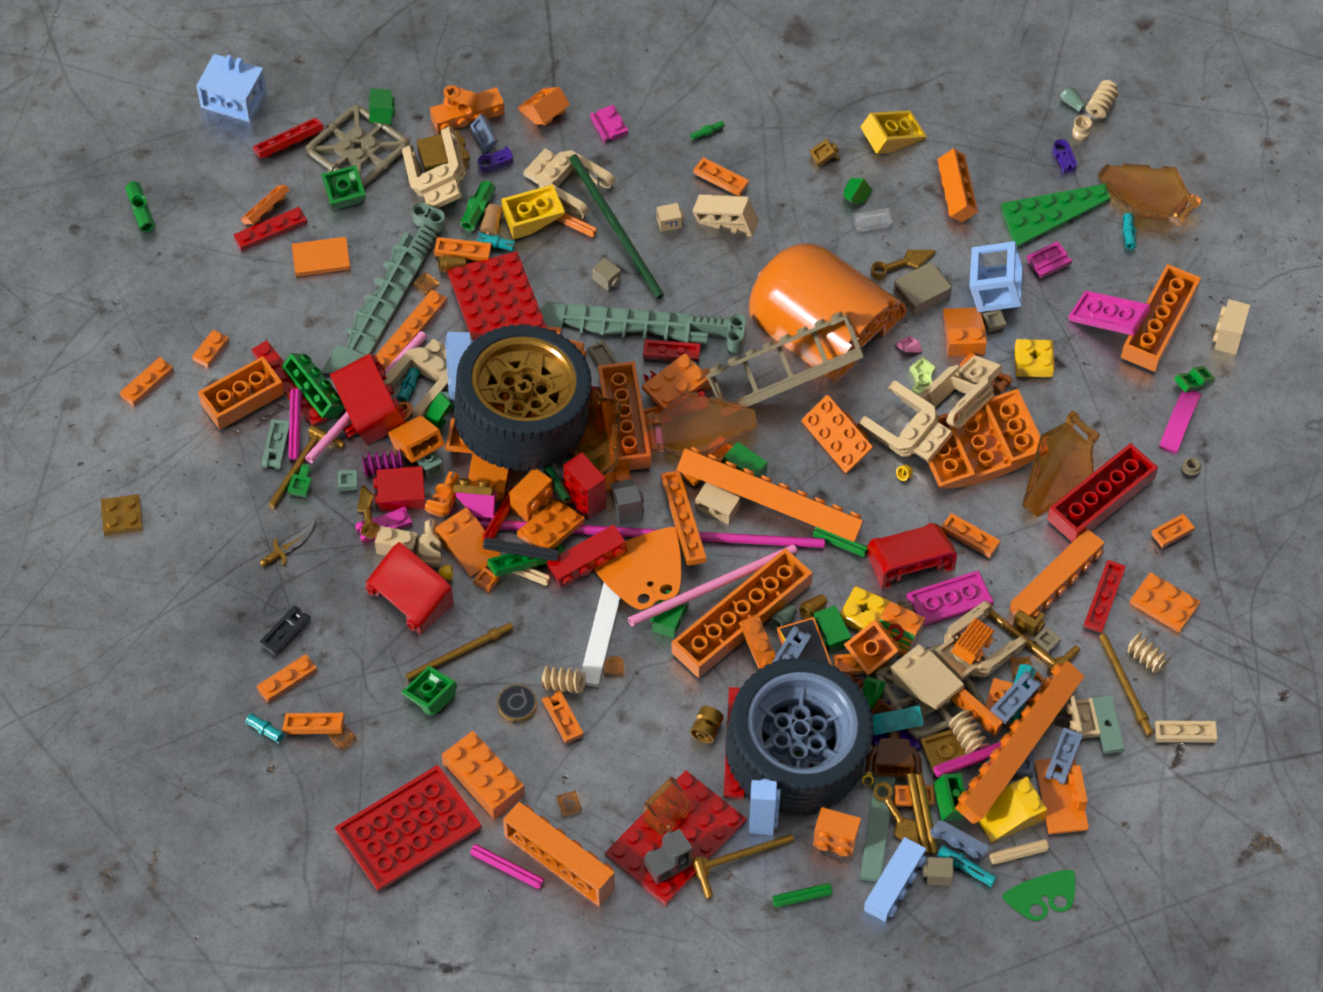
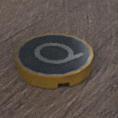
[497,684,537,722]

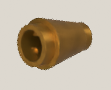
[438,255,466,273]
[799,594,828,619]

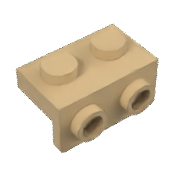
[1066,696,1100,739]

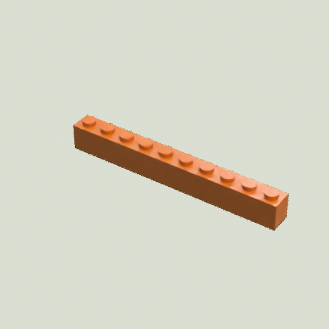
[676,447,865,542]
[955,660,1085,824]

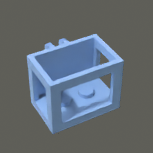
[196,54,267,122]
[970,241,1023,312]

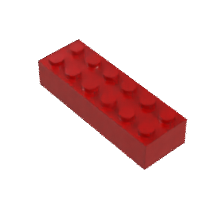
[1047,443,1158,542]

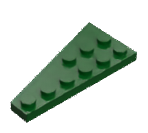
[1001,184,1110,249]

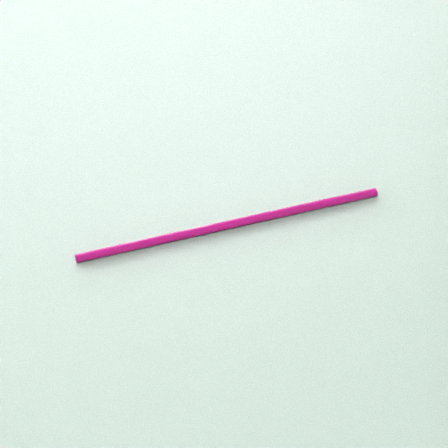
[478,519,825,548]

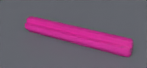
[288,389,302,461]
[933,742,1001,777]
[470,844,544,889]

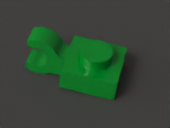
[288,464,312,498]

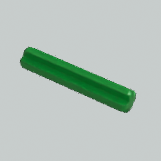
[813,527,867,557]
[772,883,832,907]

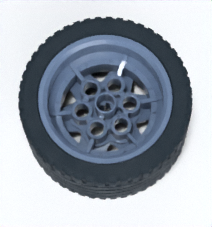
[725,657,874,814]

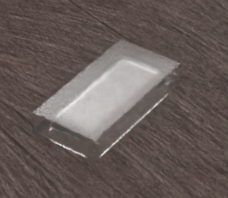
[853,208,893,232]

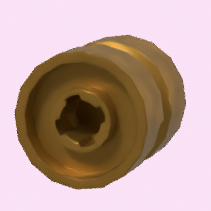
[690,706,724,743]

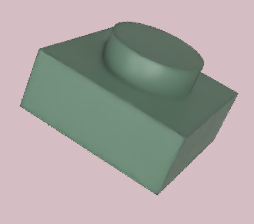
[337,470,358,491]

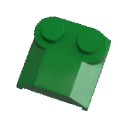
[321,165,366,209]
[401,665,457,715]

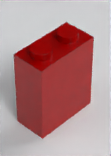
[373,466,425,512]

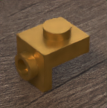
[1013,610,1046,637]

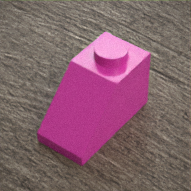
[456,491,497,520]

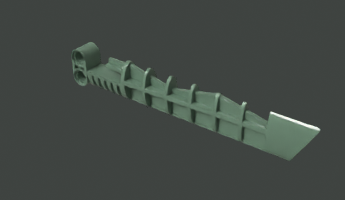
[322,203,445,375]
[540,302,746,353]

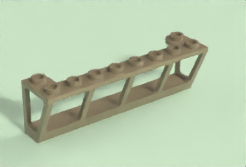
[706,311,864,417]

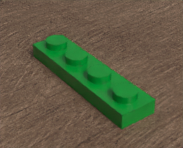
[487,544,565,577]

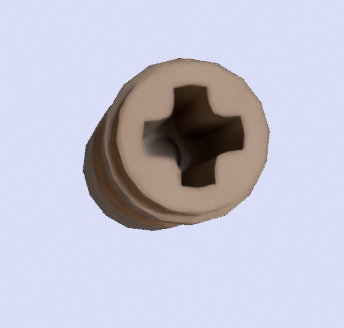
[480,204,503,236]

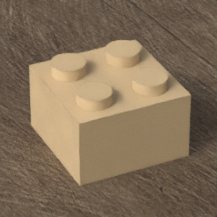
[1213,299,1250,355]

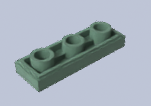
[1092,695,1125,754]

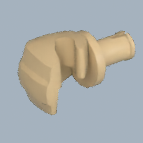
[416,520,442,568]

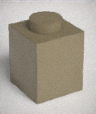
[592,258,621,291]
[923,857,953,886]

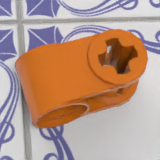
[443,85,479,115]

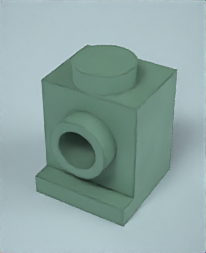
[416,451,444,480]

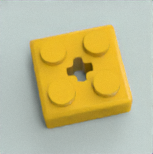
[1015,339,1054,377]
[840,586,890,631]

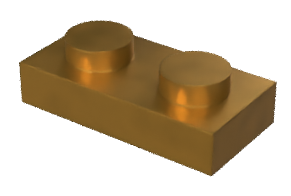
[453,478,495,495]

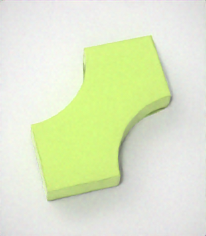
[909,357,936,396]

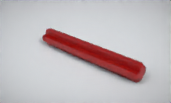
[482,487,514,542]

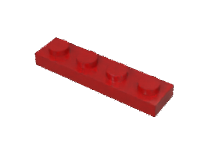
[252,117,324,159]
[233,207,308,252]
[1083,560,1126,633]

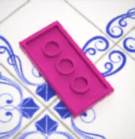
[1068,290,1151,336]
[906,570,994,628]

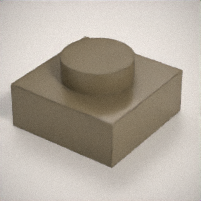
[982,309,1006,332]
[1033,626,1061,654]

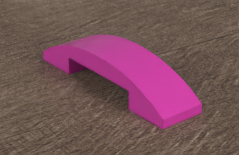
[1159,390,1202,454]

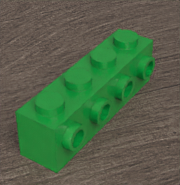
[282,353,345,419]

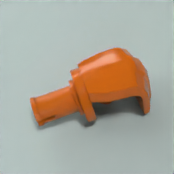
[425,471,459,518]

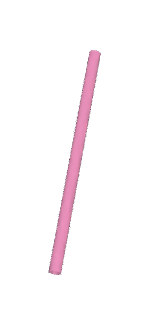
[305,331,427,463]
[628,545,797,626]

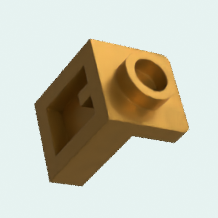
[809,139,840,167]

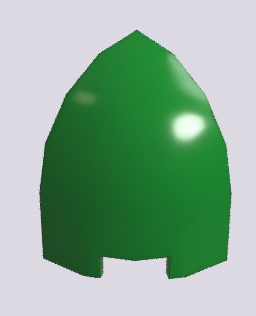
[843,178,873,205]

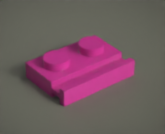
[590,104,628,143]
[1026,241,1072,279]

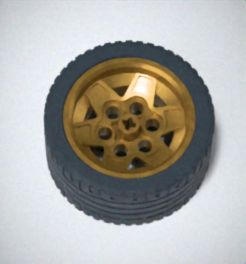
[454,324,592,471]

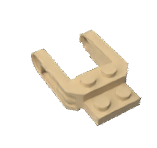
[402,126,466,208]
[524,148,616,219]
[385,339,449,418]
[915,355,1003,428]
[858,381,953,463]
[933,600,1028,681]

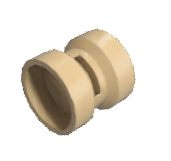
[1072,115,1092,140]

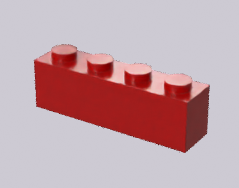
[547,524,627,588]

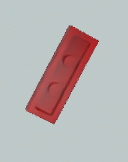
[643,339,700,363]

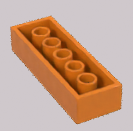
[1121,264,1201,372]
[598,361,651,472]
[503,802,615,907]

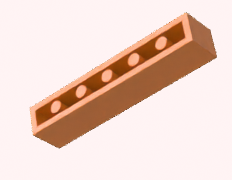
[1009,529,1105,620]

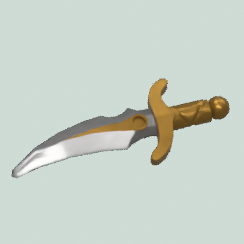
[260,520,315,566]

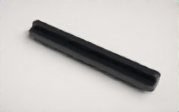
[483,538,559,562]

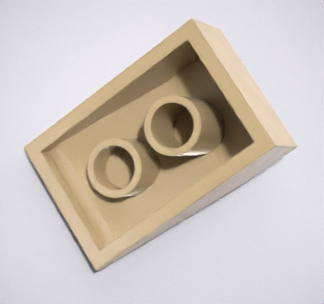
[890,644,964,710]

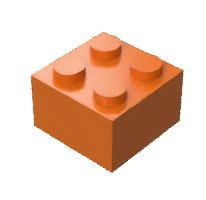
[509,469,554,522]
[813,807,861,857]

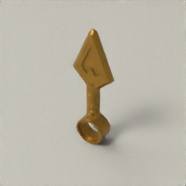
[870,250,936,280]
[357,485,379,539]
[873,782,920,845]

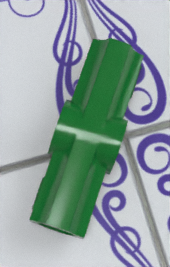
[460,180,496,232]
[125,181,155,233]

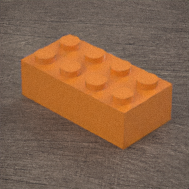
[198,356,284,430]
[441,731,525,820]

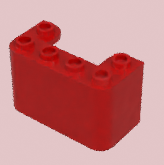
[330,353,407,446]

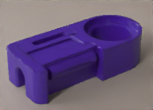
[1052,139,1077,174]
[477,146,514,173]

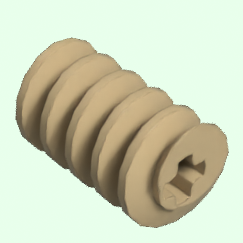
[1085,80,1119,119]
[1127,632,1171,674]
[542,665,586,694]
[949,710,989,754]

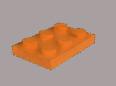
[642,354,709,414]
[517,499,585,549]
[1129,572,1201,633]

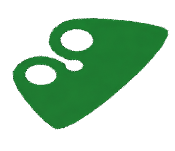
[1002,870,1075,921]

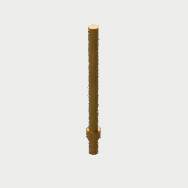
[405,622,514,681]
[1099,633,1154,736]

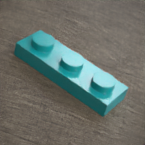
[872,705,924,735]

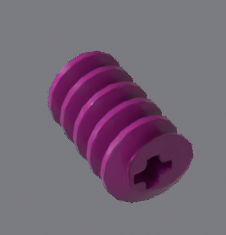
[362,449,402,477]

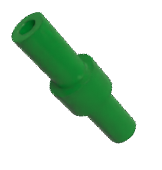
[690,120,725,140]

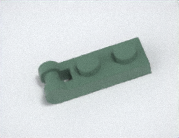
[262,419,290,470]

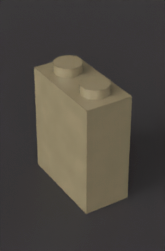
[893,262,952,317]

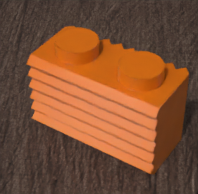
[951,618,994,665]

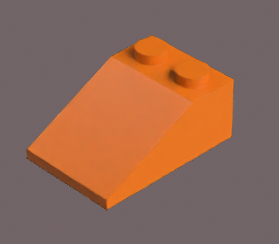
[942,307,987,357]
[435,507,500,579]

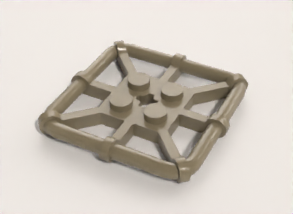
[306,104,410,187]
[875,644,985,739]

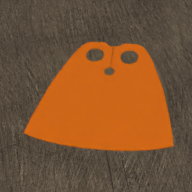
[593,526,681,610]

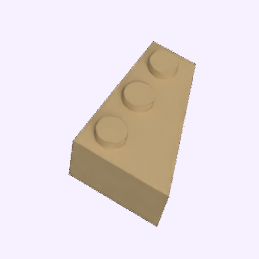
[692,195,759,237]

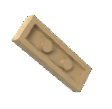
[1154,721,1217,742]

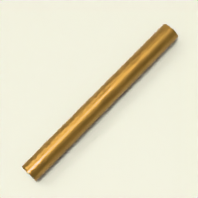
[906,773,930,854]
[915,774,939,855]

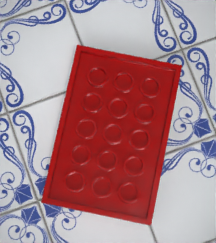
[447,251,547,341]
[334,765,482,892]
[605,770,747,906]

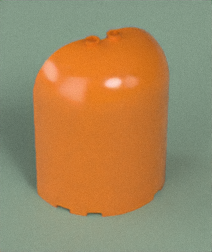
[749,243,907,383]

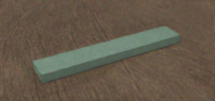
[860,776,896,882]

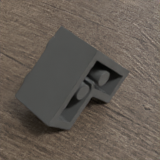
[610,479,644,525]
[644,829,693,885]

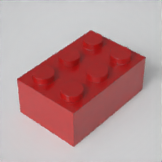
[563,453,607,520]

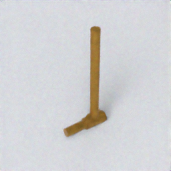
[268,425,345,508]
[988,610,1080,675]
[692,834,794,898]

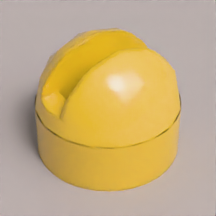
[896,465,913,481]
[439,565,453,580]

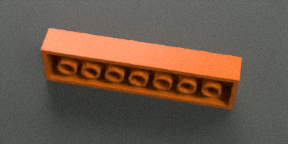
[672,548,813,678]

